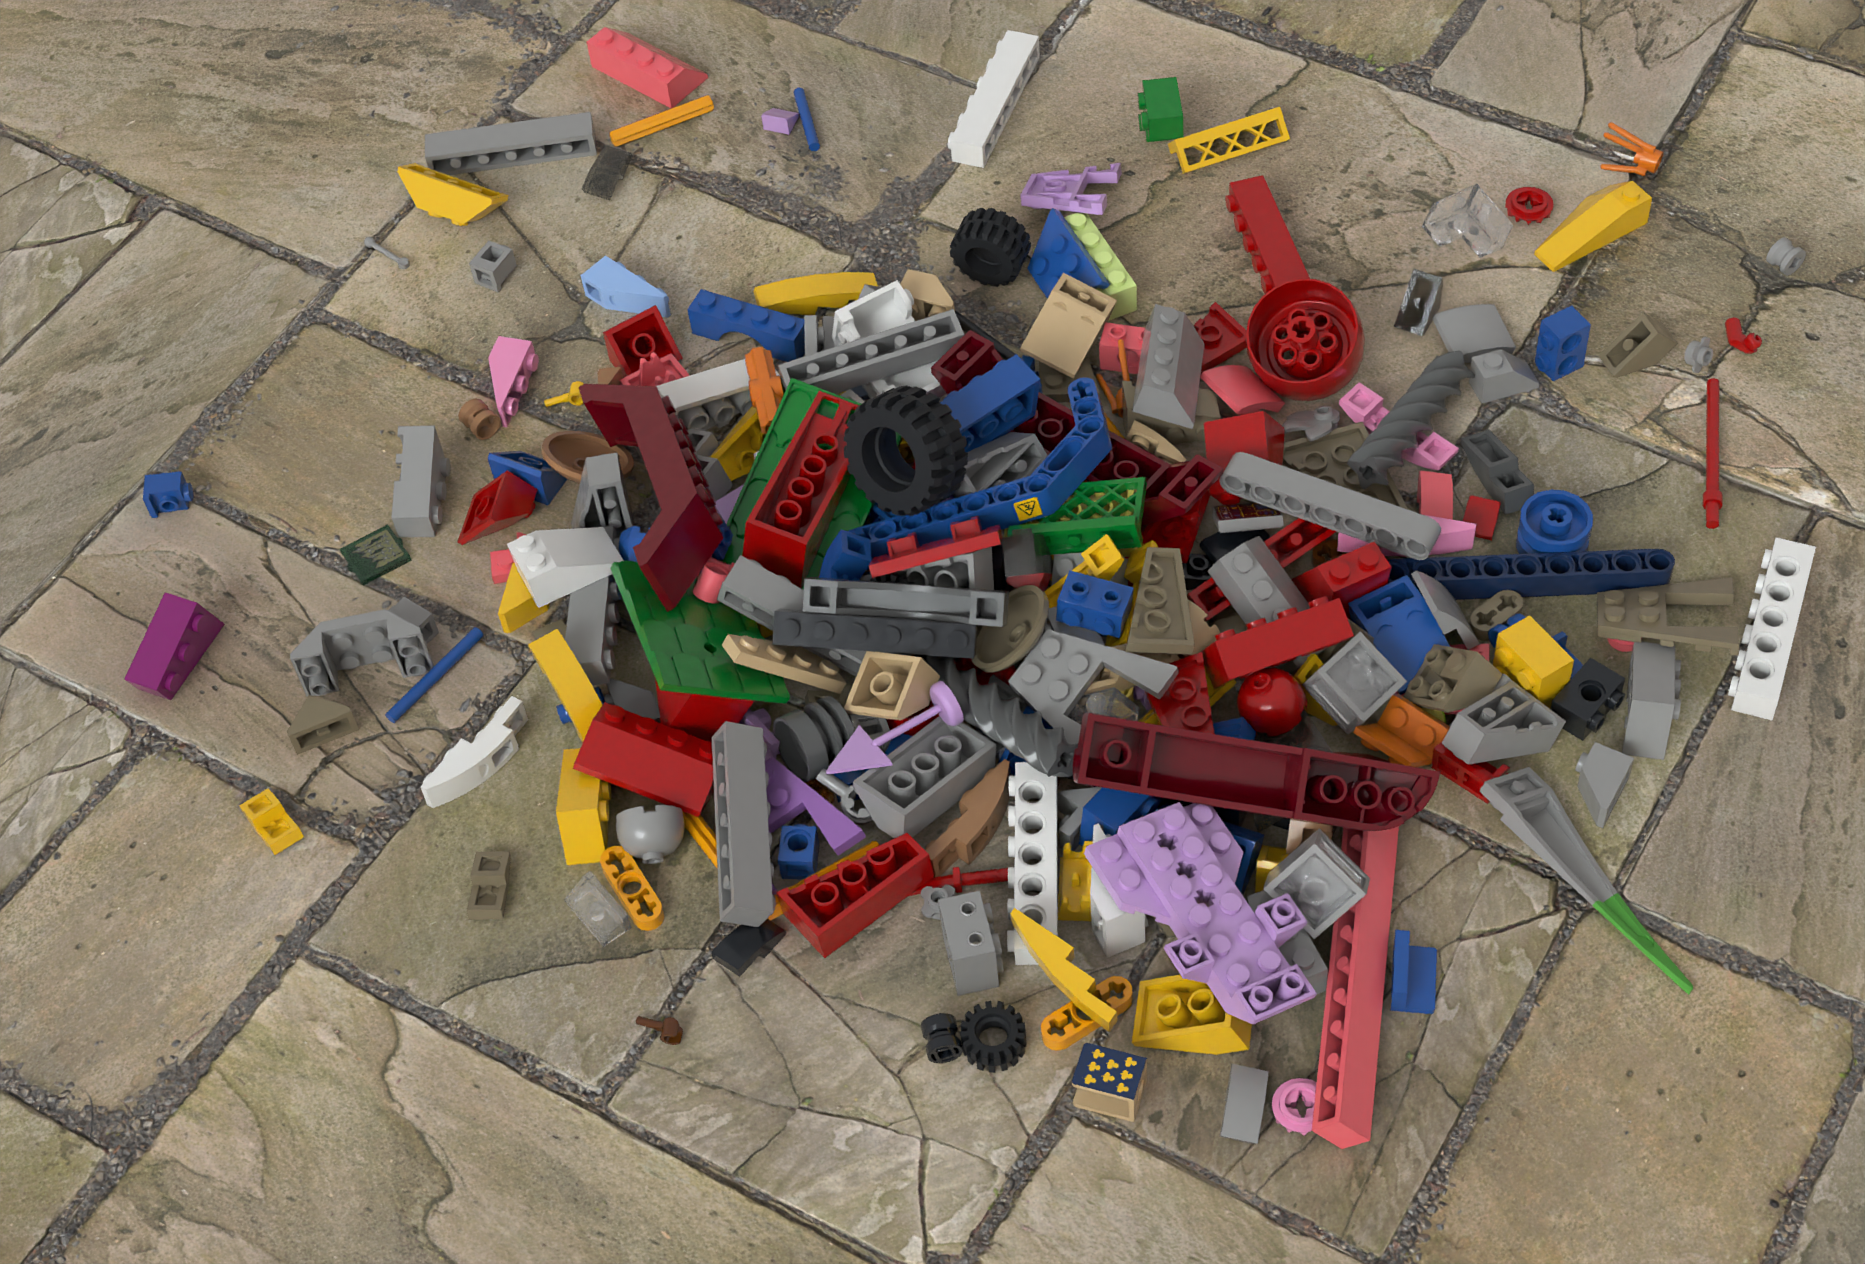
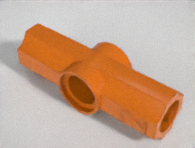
[745,347,783,434]

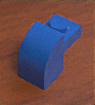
[819,529,872,580]

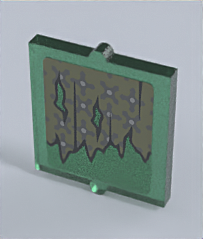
[339,524,412,586]

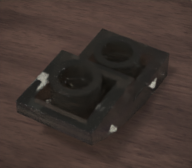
[582,145,633,200]

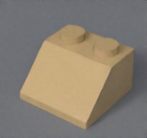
[844,651,940,721]

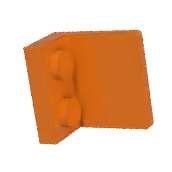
[1353,694,1450,767]

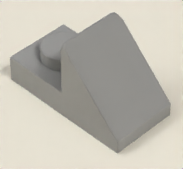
[1057,787,1102,851]

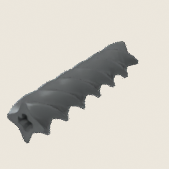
[1347,350,1475,489]
[926,655,1078,777]

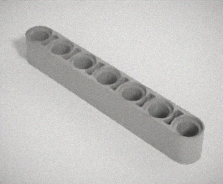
[1219,452,1441,560]

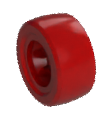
[1246,278,1365,401]

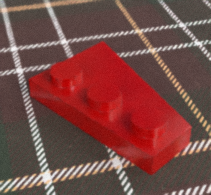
[1194,302,1247,373]
[1142,490,1210,563]

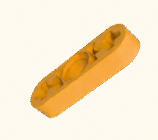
[600,846,664,931]
[1041,976,1133,1051]

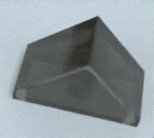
[1394,269,1444,336]

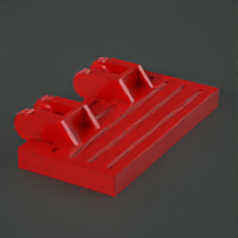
[869,516,1003,578]

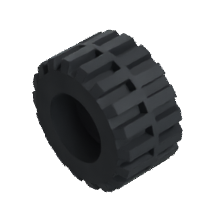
[950,208,1031,287]

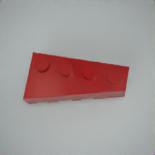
[776,833,934,959]

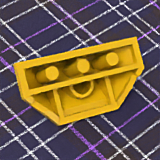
[397,163,508,226]

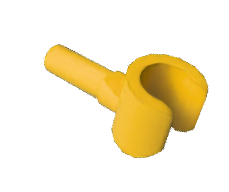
[544,381,584,407]

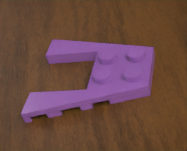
[765,757,866,895]

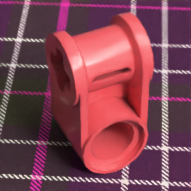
[693,555,735,604]

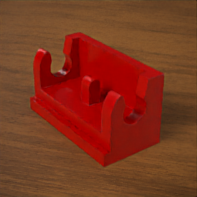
[1431,739,1510,804]

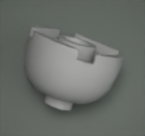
[616,805,685,864]

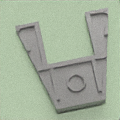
[1008,629,1179,744]

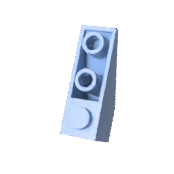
[580,255,671,318]

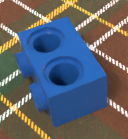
[1535,305,1591,381]

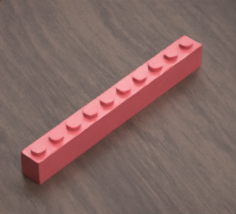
[1311,826,1399,1149]

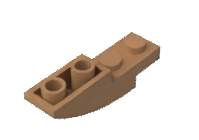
[925,759,1011,878]

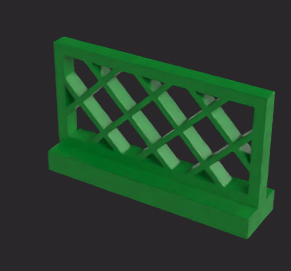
[1007,477,1147,558]

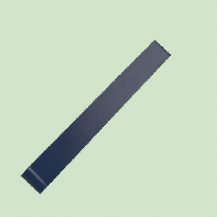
[1387,549,1675,600]

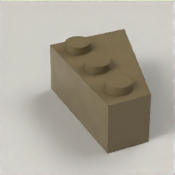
[1122,381,1221,445]

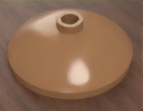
[541,431,634,484]

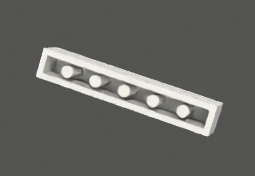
[948,30,1040,168]

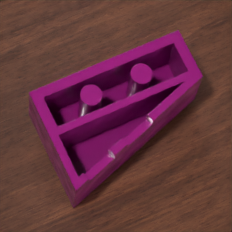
[124,592,225,700]

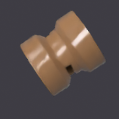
[458,398,501,440]

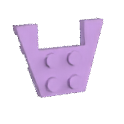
[1021,163,1122,215]

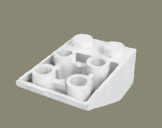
[1090,823,1149,958]

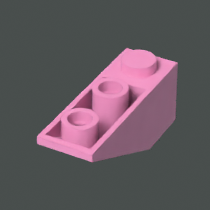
[488,336,539,427]

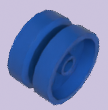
[1516,489,1593,554]

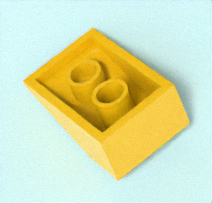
[1132,974,1252,1055]

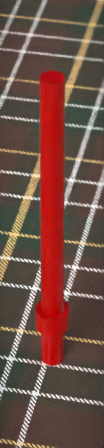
[1702,378,1723,529]

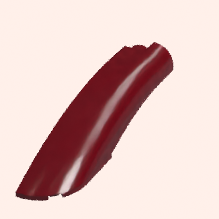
[1073,713,1440,831]

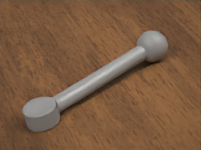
[364,237,410,270]

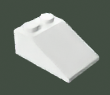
[507,527,624,608]

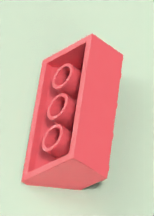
[586,27,708,108]

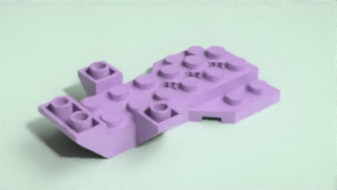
[1084,802,1317,1025]

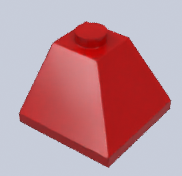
[457,470,537,545]

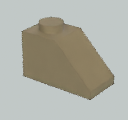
[1598,313,1678,378]

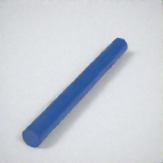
[385,627,484,723]

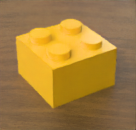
[1493,615,1574,709]

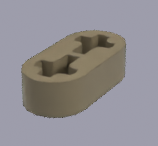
[1469,590,1524,641]

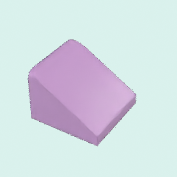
[761,108,799,135]

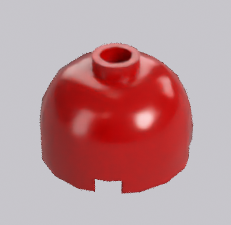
[1237,668,1308,737]

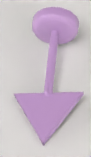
[826,681,964,775]

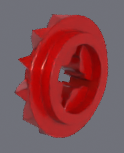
[1505,187,1554,225]

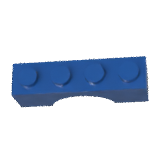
[687,289,805,362]

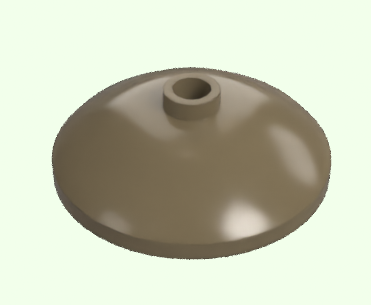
[971,585,1049,672]

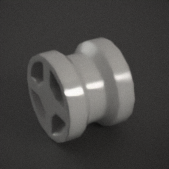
[1766,237,1806,276]

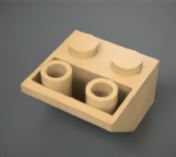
[900,269,955,321]

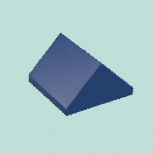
[488,451,567,505]

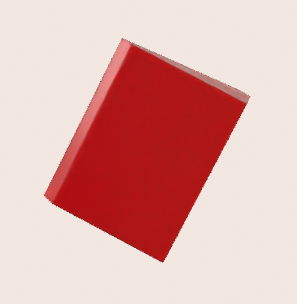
[603,305,683,378]

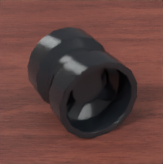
[921,1013,963,1063]

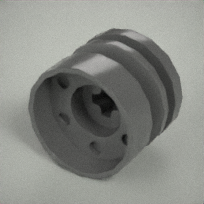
[773,696,855,783]

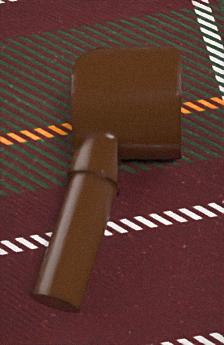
[636,1016,683,1045]

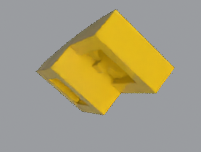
[239,788,304,855]

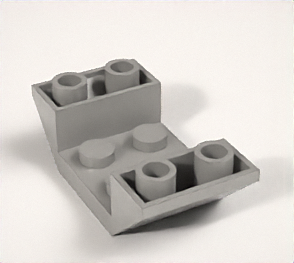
[290,609,434,697]

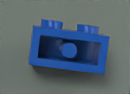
[1056,570,1134,638]

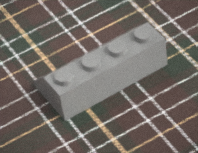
[1132,304,1204,429]
[1207,536,1327,674]
[853,716,996,838]

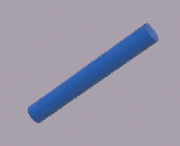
[793,87,820,151]

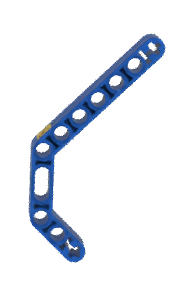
[848,377,1112,570]

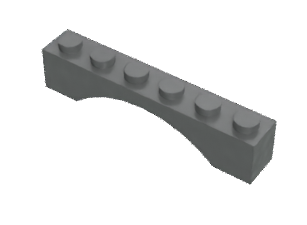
[803,577,1009,627]

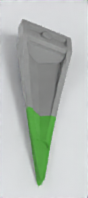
[1479,767,1693,995]

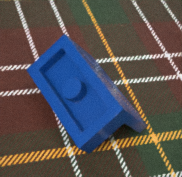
[1390,930,1437,1014]

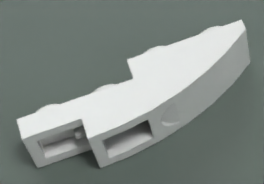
[420,696,528,808]

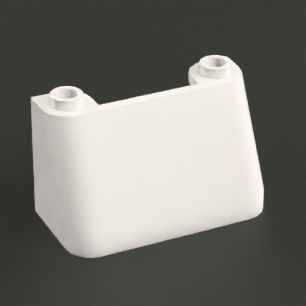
[832,280,946,399]

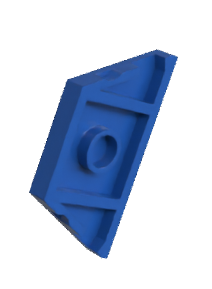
[1027,208,1110,299]

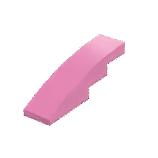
[1337,514,1476,557]

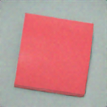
[1200,365,1285,415]

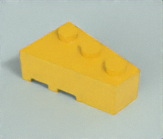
[556,748,611,865]

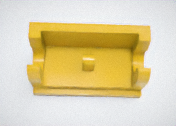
[1058,841,1093,921]

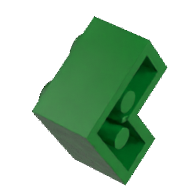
[1137,77,1184,142]

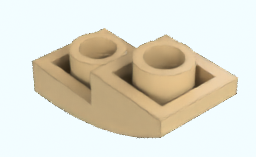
[1125,420,1186,464]

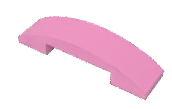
[1339,382,1459,471]

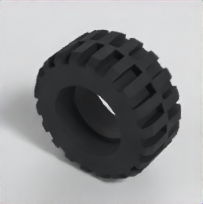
[843,386,968,516]

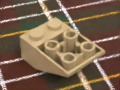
[1019,273,1117,379]

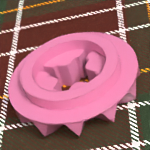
[1272,1078,1317,1136]

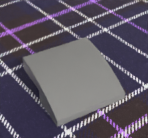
[1432,304,1516,363]
[1411,571,1480,650]

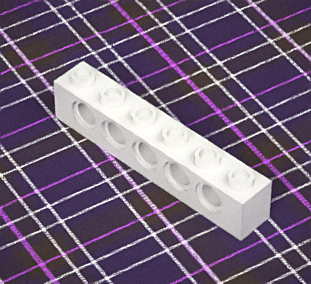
[1728,538,1816,720]
[1007,762,1058,965]

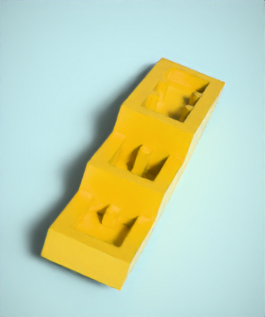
[753,272,878,315]
[1010,908,1118,1032]

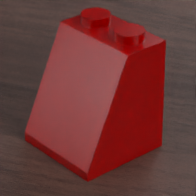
[1204,410,1285,505]
[1292,541,1391,619]

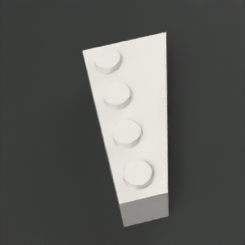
[656,359,779,431]

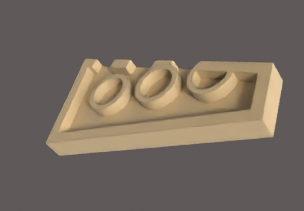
[722,634,847,694]

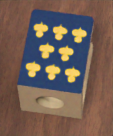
[1072,1043,1147,1122]

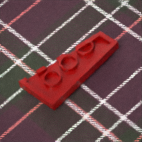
[1144,652,1214,734]

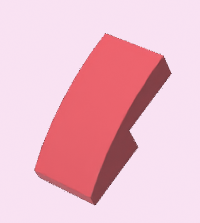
[1417,471,1453,520]

